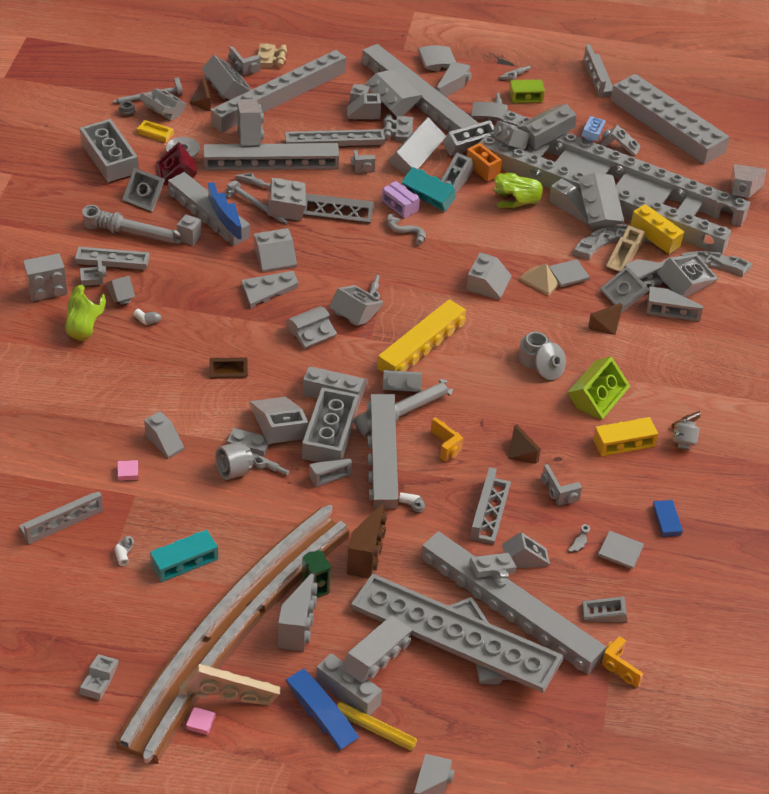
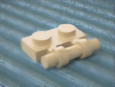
[258,44,287,68]

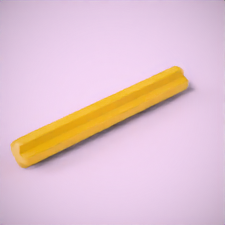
[337,702,417,750]

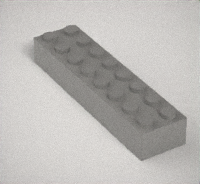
[611,74,730,164]

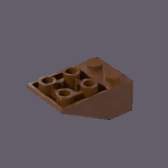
[347,504,387,578]

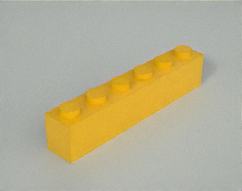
[377,299,466,373]

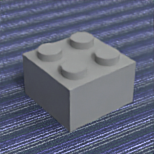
[267,178,306,221]
[23,253,68,302]

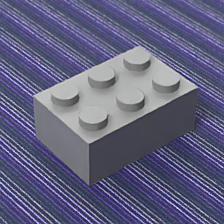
[237,99,264,146]

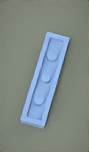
[581,116,605,142]

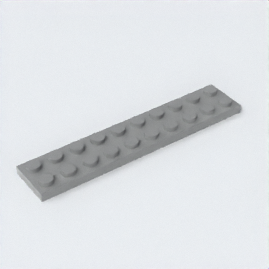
[351,573,563,693]

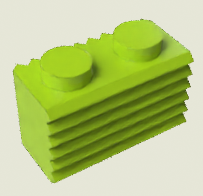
[509,79,545,104]

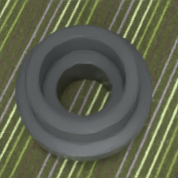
[119,101,135,116]

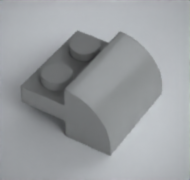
[139,88,187,120]
[285,306,337,350]

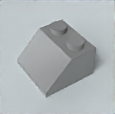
[254,228,297,273]
[466,253,512,300]
[330,285,384,325]

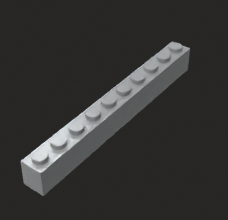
[362,44,478,132]
[211,50,346,133]
[421,531,606,675]

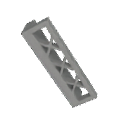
[583,44,613,97]
[303,194,374,223]
[470,467,511,545]
[19,491,103,544]

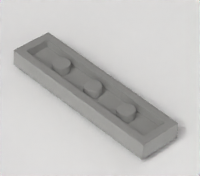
[75,247,150,270]

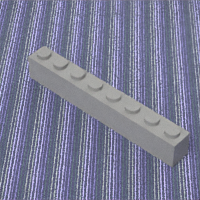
[204,143,339,170]

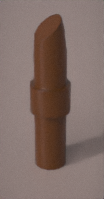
[671,411,700,429]

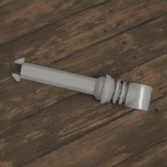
[82,205,181,244]
[353,379,453,438]

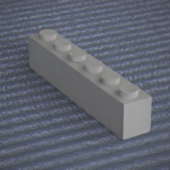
[168,172,250,246]
[366,394,398,509]

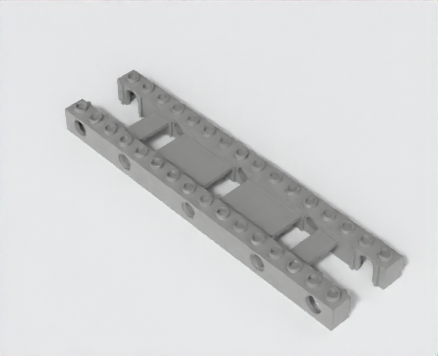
[480,110,751,255]

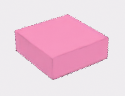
[118,460,138,481]
[186,707,215,735]

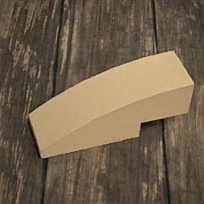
[606,225,645,272]

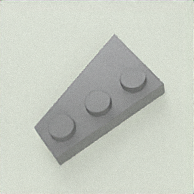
[241,271,298,309]

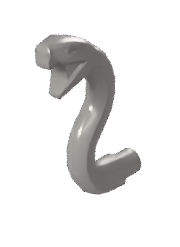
[387,214,426,245]

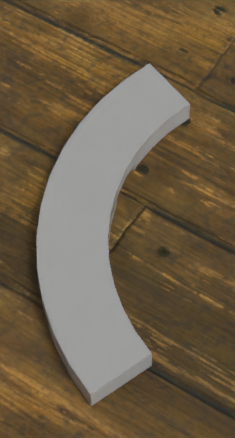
[573,224,653,260]
[661,251,753,277]

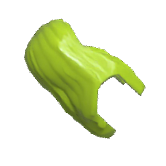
[494,173,543,208]
[65,285,106,341]

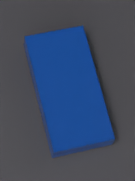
[652,500,683,537]

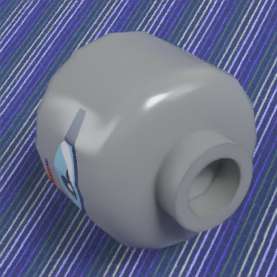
[672,420,700,449]

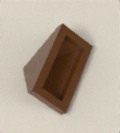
[189,79,211,111]
[588,303,623,335]
[209,357,248,377]
[508,424,541,464]

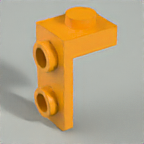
[431,417,463,462]
[602,636,643,688]

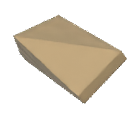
[519,263,559,296]

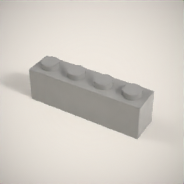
[341,616,412,684]

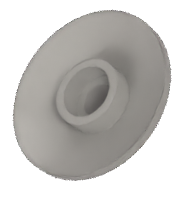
[166,137,200,157]
[535,342,566,380]

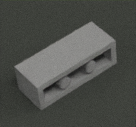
[443,120,495,156]
[316,653,382,715]

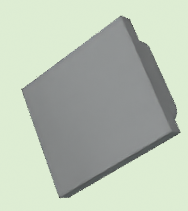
[549,259,590,287]
[598,531,644,569]

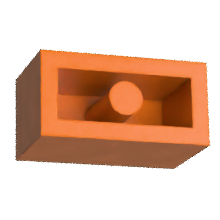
[467,143,502,182]

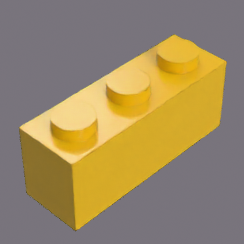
[630,204,684,254]
[593,417,658,457]

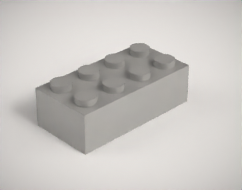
[80,119,139,182]
[302,387,359,462]

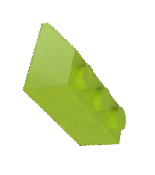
[567,356,630,420]

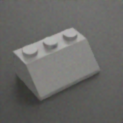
[202,54,252,100]
[365,69,422,116]
[516,104,576,149]
[578,173,625,231]
[303,367,368,404]

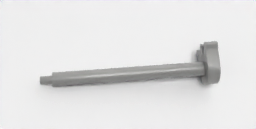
[113,77,183,104]
[225,181,288,224]

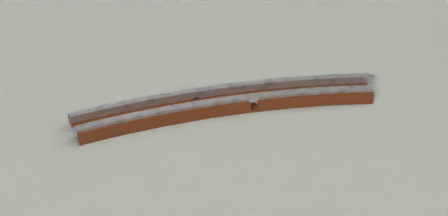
[116,505,349,763]

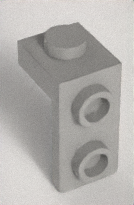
[228,46,260,76]
[600,125,641,156]
[541,464,582,506]

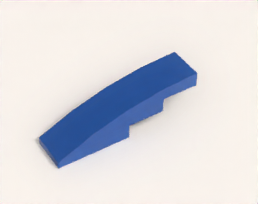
[208,182,242,240]
[285,668,359,751]

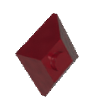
[156,142,198,185]

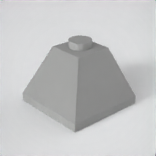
[122,168,165,212]

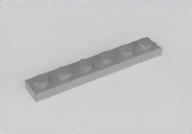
[285,129,385,146]

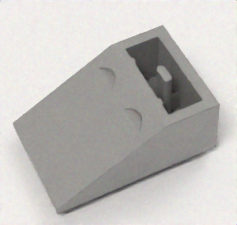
[249,397,308,444]
[278,574,318,652]

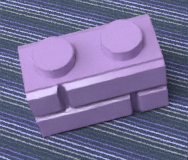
[381,181,420,218]

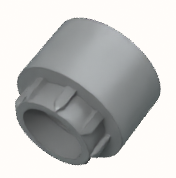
[518,332,551,369]
[215,442,253,480]

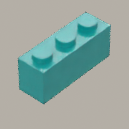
[401,167,457,212]
[150,530,219,583]

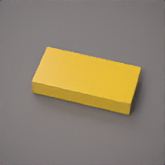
[137,120,174,143]

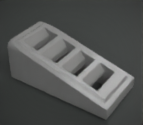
[309,459,352,487]
[582,596,628,622]

